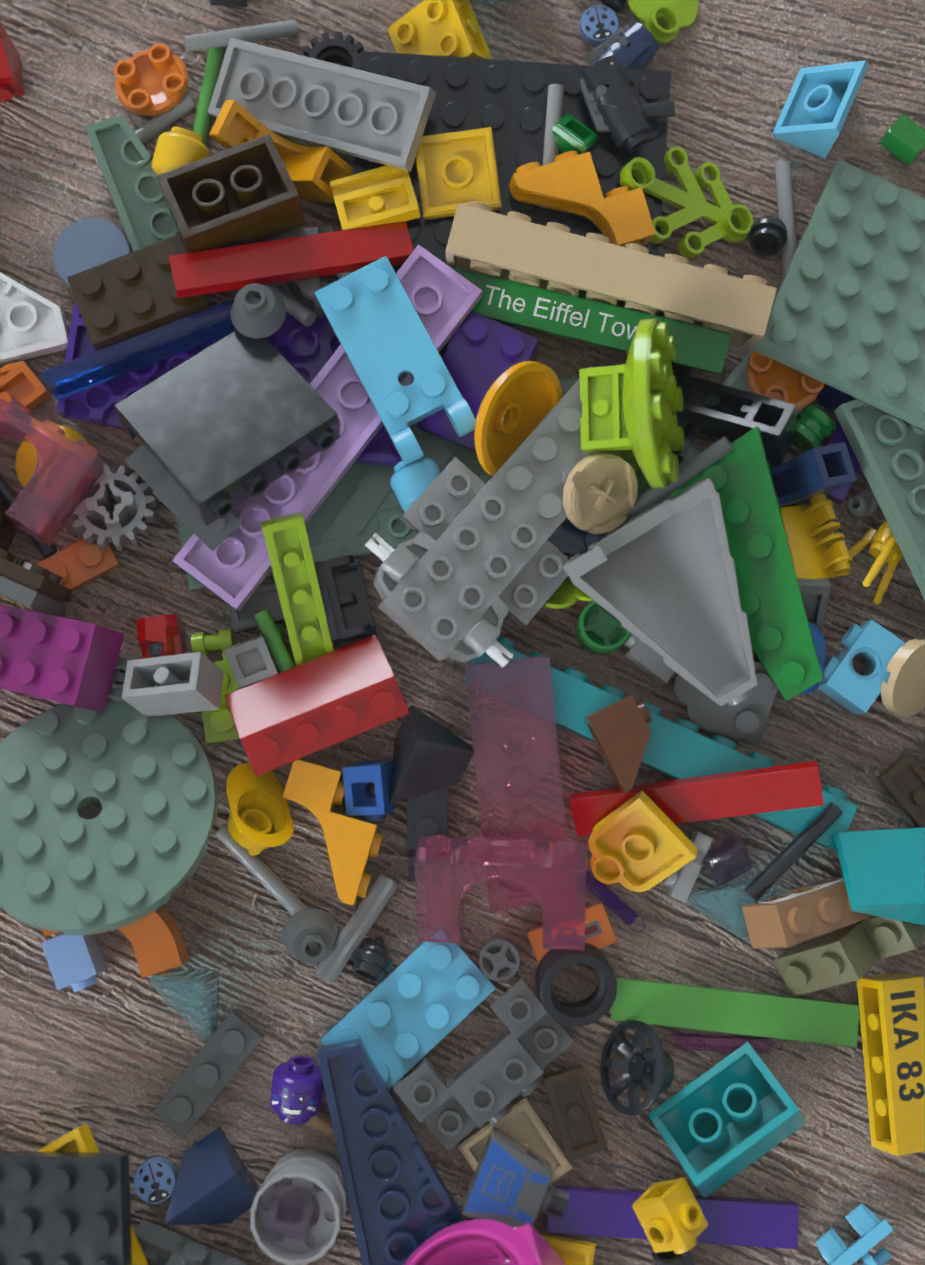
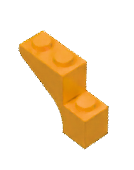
[509,151,656,247]
[282,759,383,906]

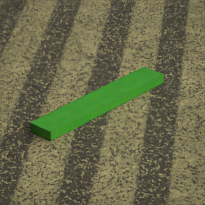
[610,977,859,1047]

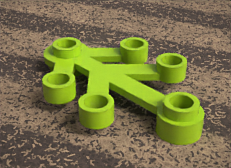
[620,146,754,259]

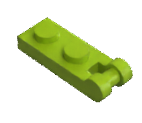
[191,628,240,744]

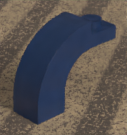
[770,442,857,508]

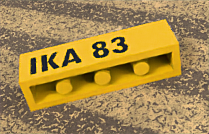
[857,972,925,1156]

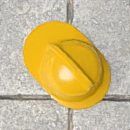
[226,762,294,856]

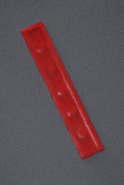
[169,221,414,298]
[569,761,824,836]

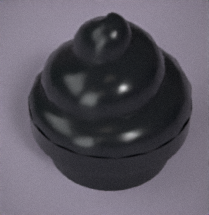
[748,216,788,256]
[351,937,392,983]

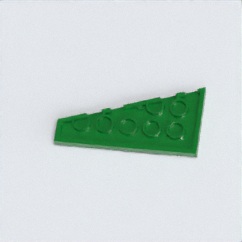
[659,426,824,701]

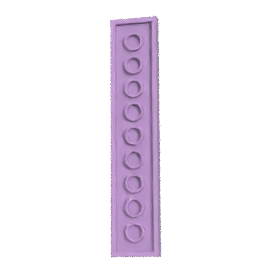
[172,245,483,611]

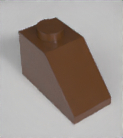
[583,695,652,793]

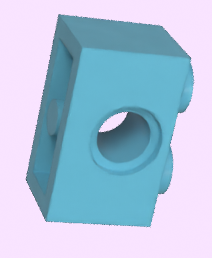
[818,619,905,715]

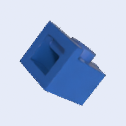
[342,759,396,822]

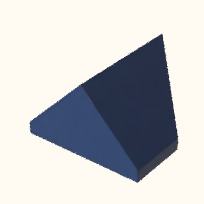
[163,1127,260,1226]

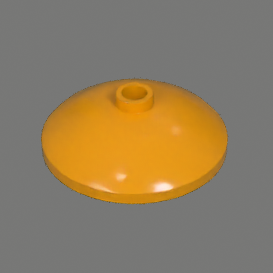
[474,361,563,477]

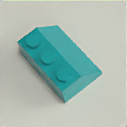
[647,1042,805,1198]

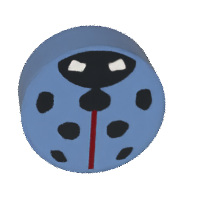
[580,5,618,47]
[134,1157,178,1204]

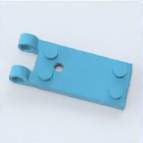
[314,256,476,466]

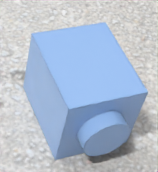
[41,934,107,992]

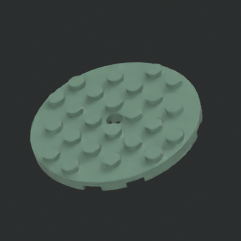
[0,698,218,935]

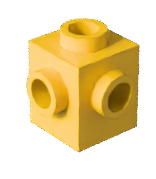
[632,1177,708,1254]

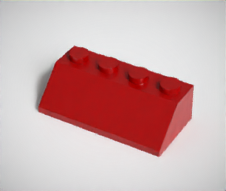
[225,634,409,776]

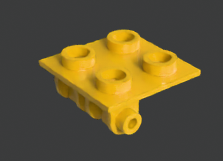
[781,494,853,579]

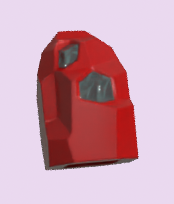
[136,615,187,659]

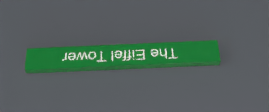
[449,266,732,375]

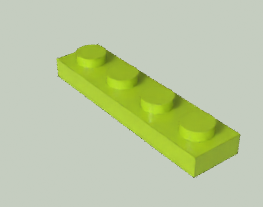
[260,512,334,666]

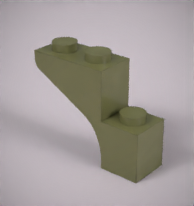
[774,916,925,997]

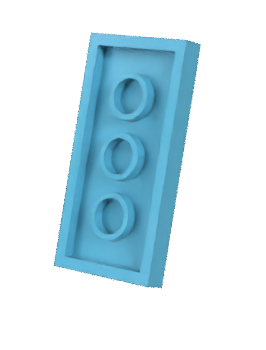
[320,926,496,1089]

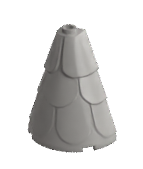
[563,478,757,706]

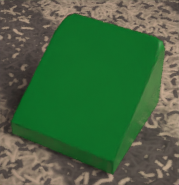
[879,114,925,167]

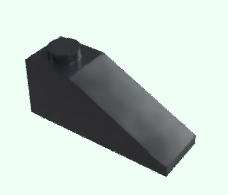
[676,374,797,465]

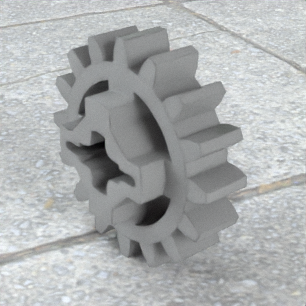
[67,465,157,551]

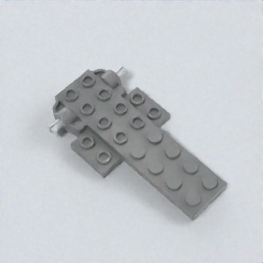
[364,366,624,668]

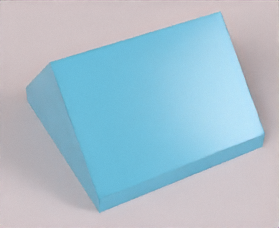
[772,61,869,159]

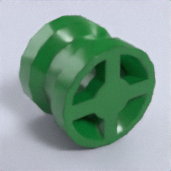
[792,405,836,453]

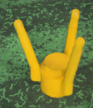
[848,521,903,605]

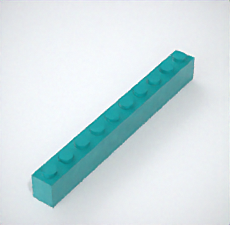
[464,636,858,851]

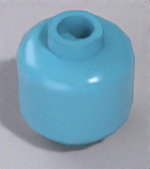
[390,457,442,512]

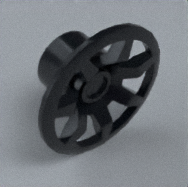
[600,1020,674,1115]

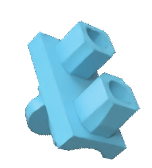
[815,1203,893,1265]

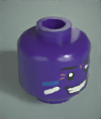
[270,1056,325,1124]

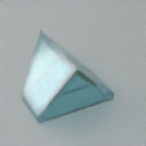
[148,970,220,1042]

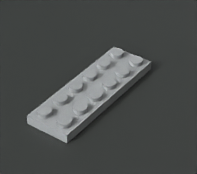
[207,38,436,172]

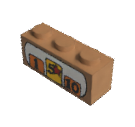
[742,876,875,948]

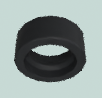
[535,941,617,1027]

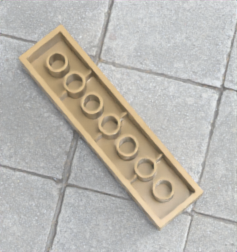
[445,201,777,349]

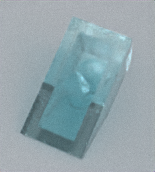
[686,879,773,943]

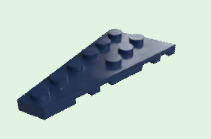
[317,1039,466,1265]

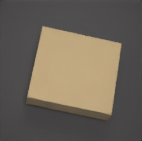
[457,1096,573,1185]

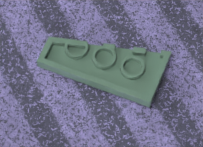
[85,114,188,253]

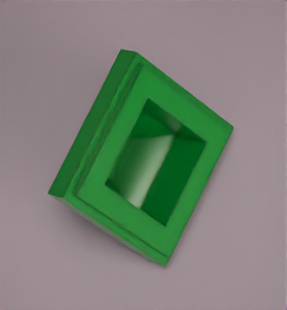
[552,114,599,154]

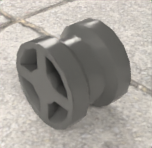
[479,936,520,982]

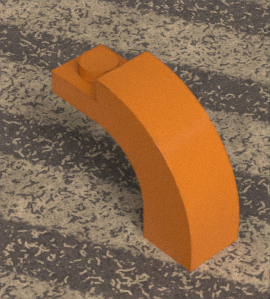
[42,906,190,978]

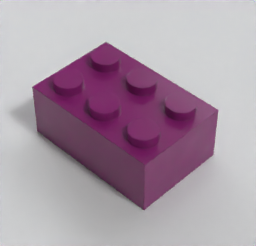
[0,605,124,713]

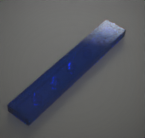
[40,286,268,399]

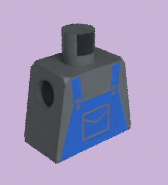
[463,1126,569,1228]

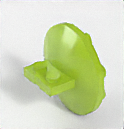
[579,319,684,488]

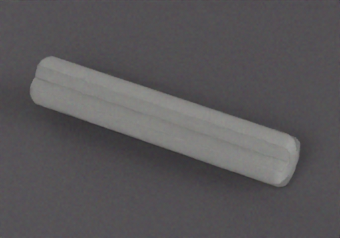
[315,874,398,984]

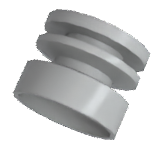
[250,1149,349,1265]

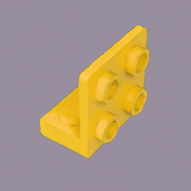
[388,0,493,59]

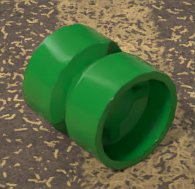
[575,600,630,655]

